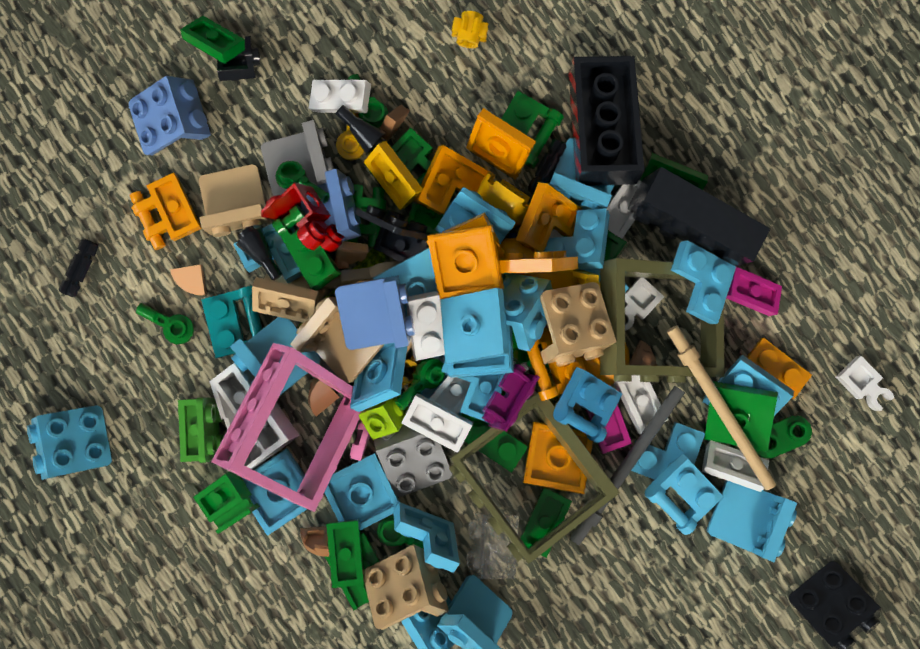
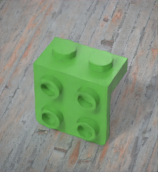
[178,397,224,463]

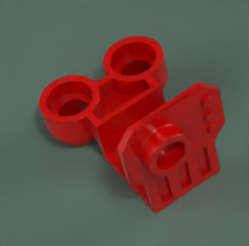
[261,183,344,253]

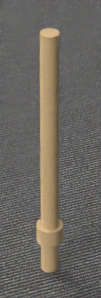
[667,325,776,490]

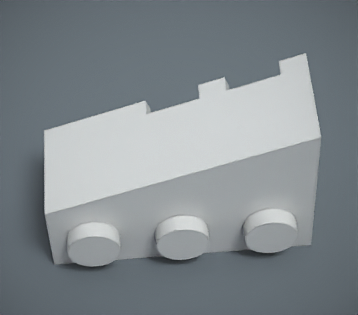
[209,363,300,470]

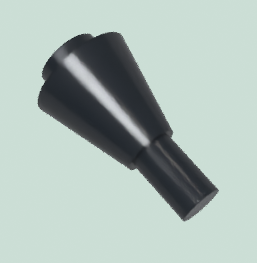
[335,105,387,155]
[236,226,283,281]

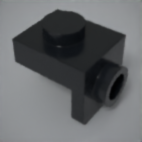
[217,36,261,81]

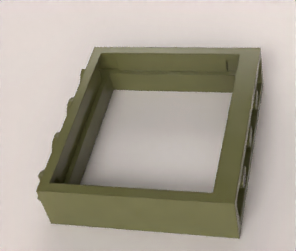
[600,258,724,383]
[449,393,620,564]

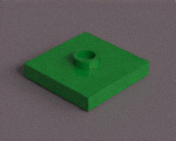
[705,381,778,452]

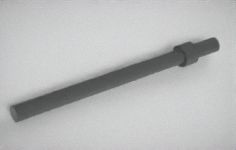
[570,386,685,545]

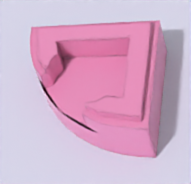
[350,420,370,461]

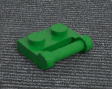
[501,91,564,169]

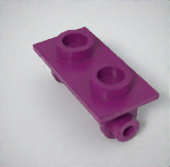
[482,363,540,432]

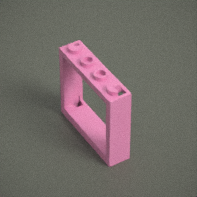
[211,343,361,512]

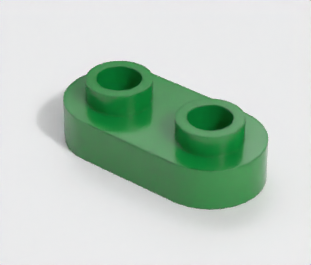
[755,416,812,458]

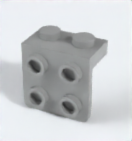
[261,120,334,196]
[373,424,452,497]

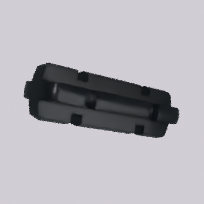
[528,139,566,194]
[59,239,99,297]

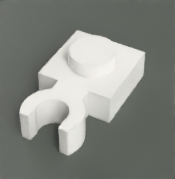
[625,277,664,331]
[836,356,894,411]

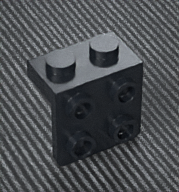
[354,205,431,262]
[789,561,881,649]

